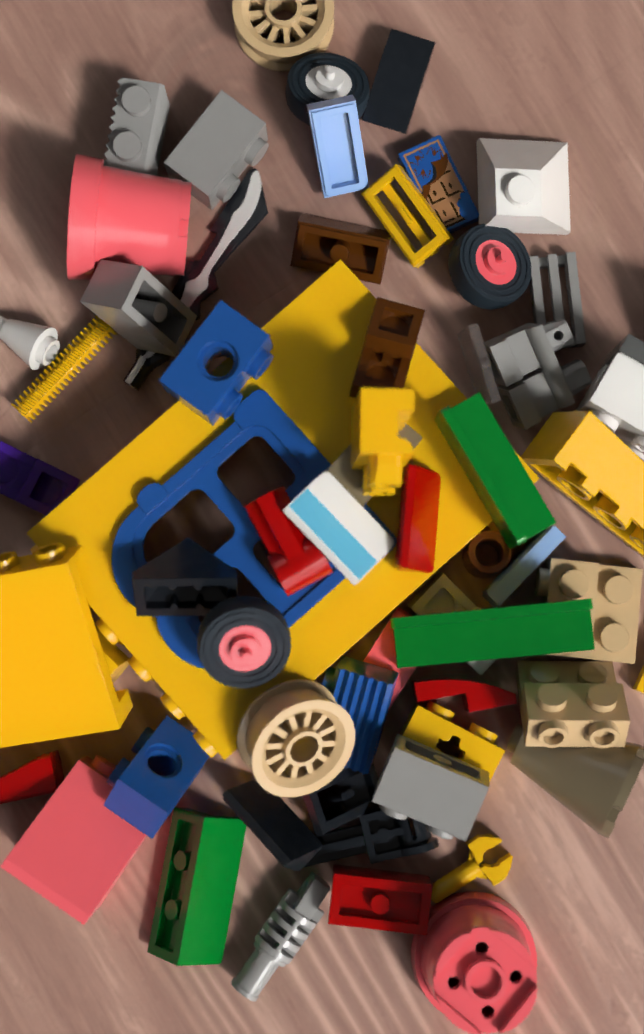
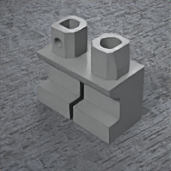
[478,320,592,430]

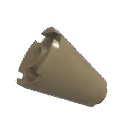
[506,724,644,838]

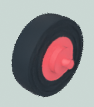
[448,224,531,310]
[197,596,291,688]

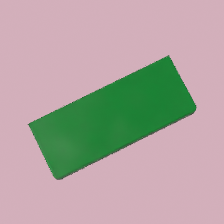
[434,392,556,549]
[147,807,246,966]

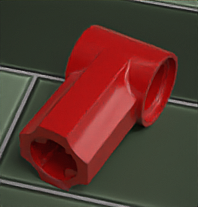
[245,486,333,596]

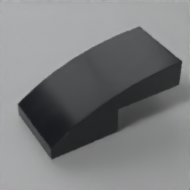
[362,29,436,134]

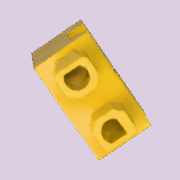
[351,388,415,496]

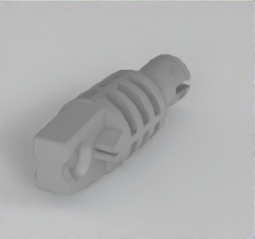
[231,872,330,1002]

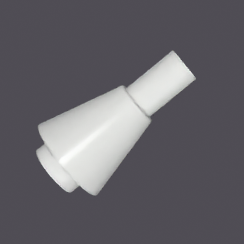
[0,315,60,370]

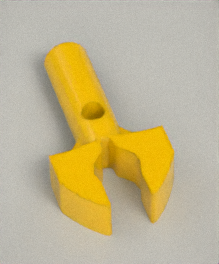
[431,834,513,903]

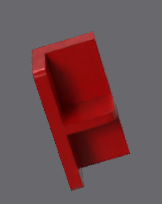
[328,864,433,936]

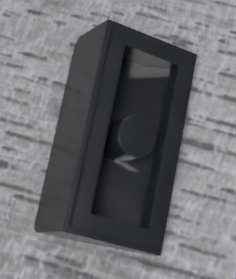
[222,779,323,871]

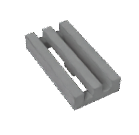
[529,252,586,349]

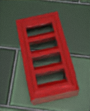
[0,750,64,804]

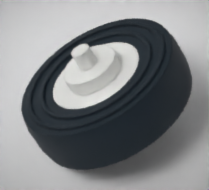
[285,53,370,125]

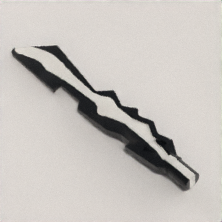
[123,169,268,391]

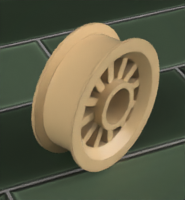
[232,0,334,72]
[237,679,355,797]

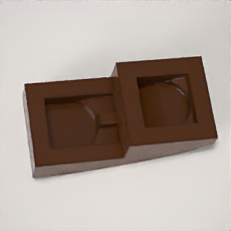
[349,297,425,398]

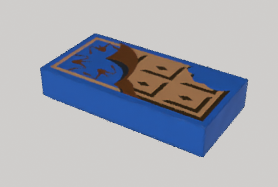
[398,135,479,237]

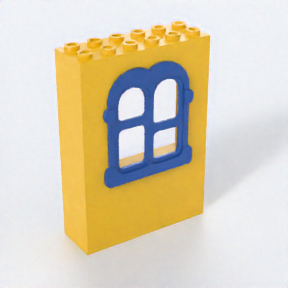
[27,259,540,760]

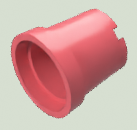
[67,154,192,280]
[411,891,537,1034]

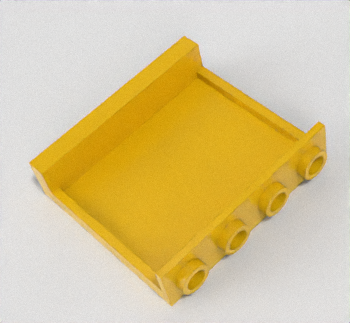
[0,543,133,748]

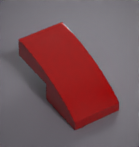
[411,678,517,712]

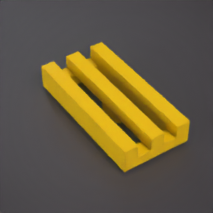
[361,164,454,268]

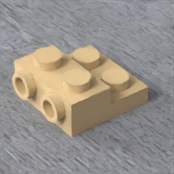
[535,558,643,664]
[515,661,630,748]

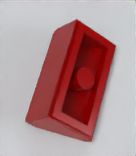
[394,464,441,573]

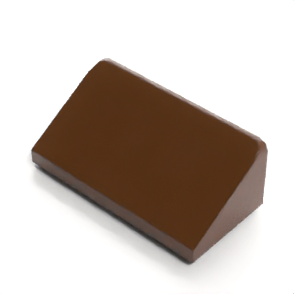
[290,214,391,285]

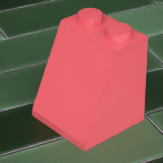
[0,755,147,925]

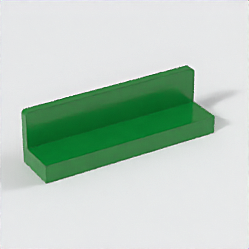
[390,599,595,668]

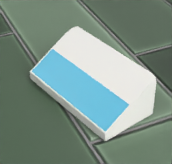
[283,470,395,586]

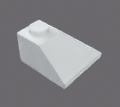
[476,138,571,235]

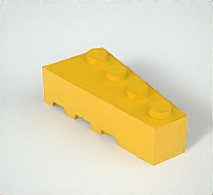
[521,410,644,558]

